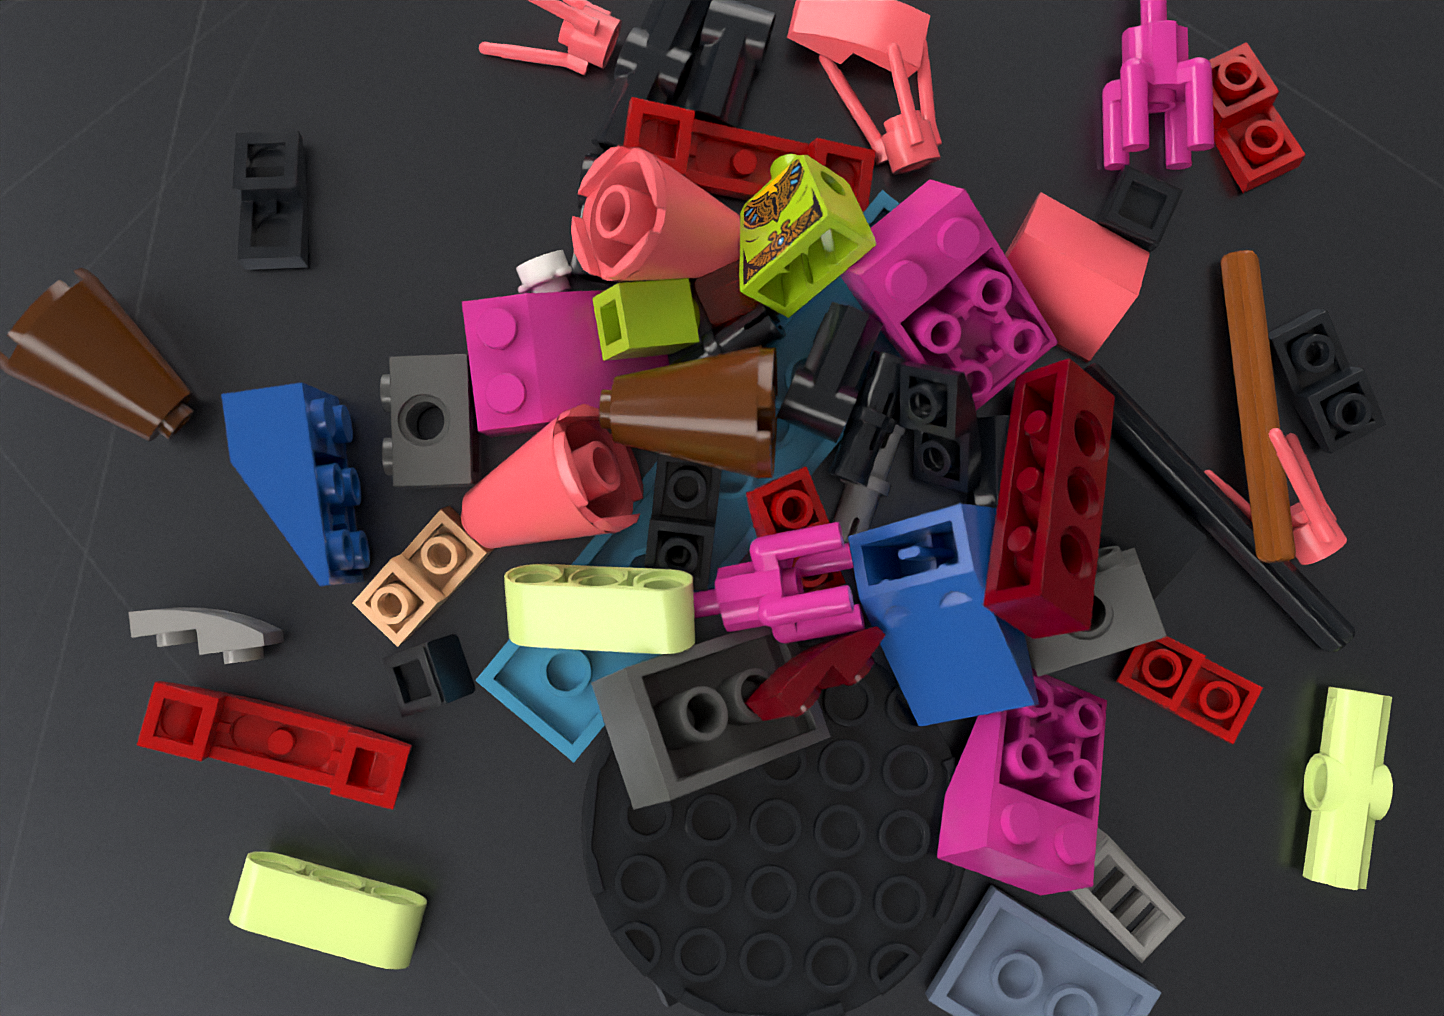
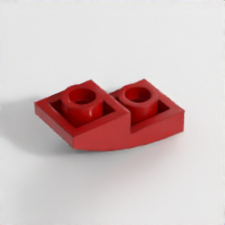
[1208,42,1306,193]
[746,466,846,593]
[1116,636,1263,744]

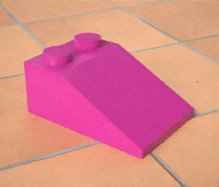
[462,290,669,438]

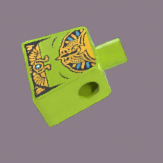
[739,154,876,318]

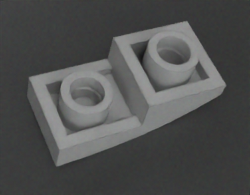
[128,607,284,664]

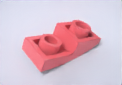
[787,0,931,77]

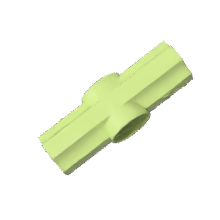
[1303,687,1393,890]

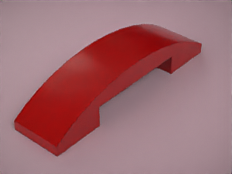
[623,97,876,212]
[137,681,412,810]

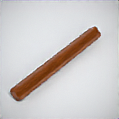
[1220,250,1296,563]

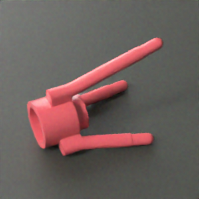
[479,0,622,75]
[819,40,942,175]
[1204,428,1347,565]

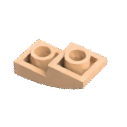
[352,506,494,647]

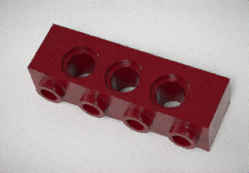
[983,358,1115,639]

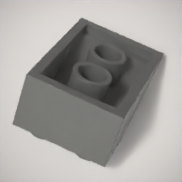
[591,626,831,809]

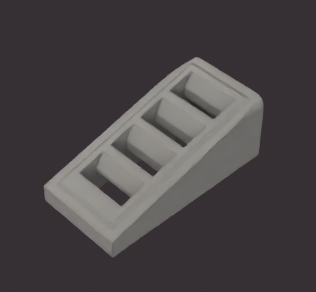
[1069,828,1185,963]

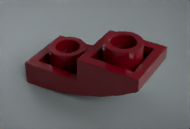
[745,626,886,721]

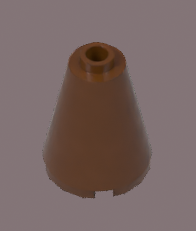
[0,268,194,441]
[599,345,778,479]

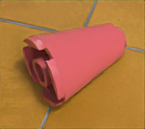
[571,145,740,281]
[461,404,643,549]

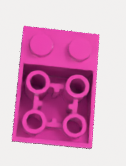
[840,179,1058,410]
[937,668,1107,896]

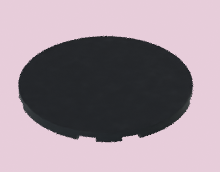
[581,637,965,1016]

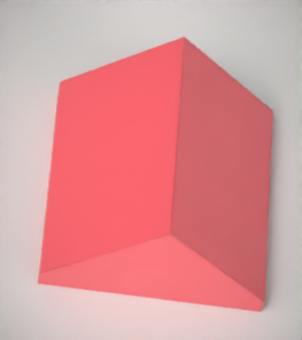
[1005,192,1150,363]

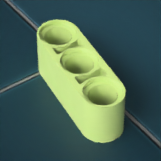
[504,564,695,654]
[229,852,427,969]

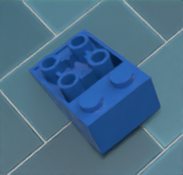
[221,383,370,586]
[848,504,1039,727]

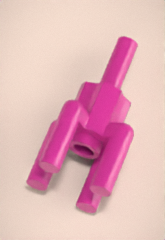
[1102,0,1214,170]
[693,522,865,644]

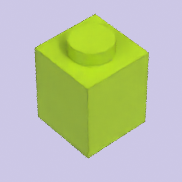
[592,278,700,361]

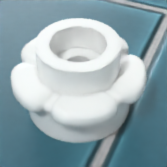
[516,250,572,294]

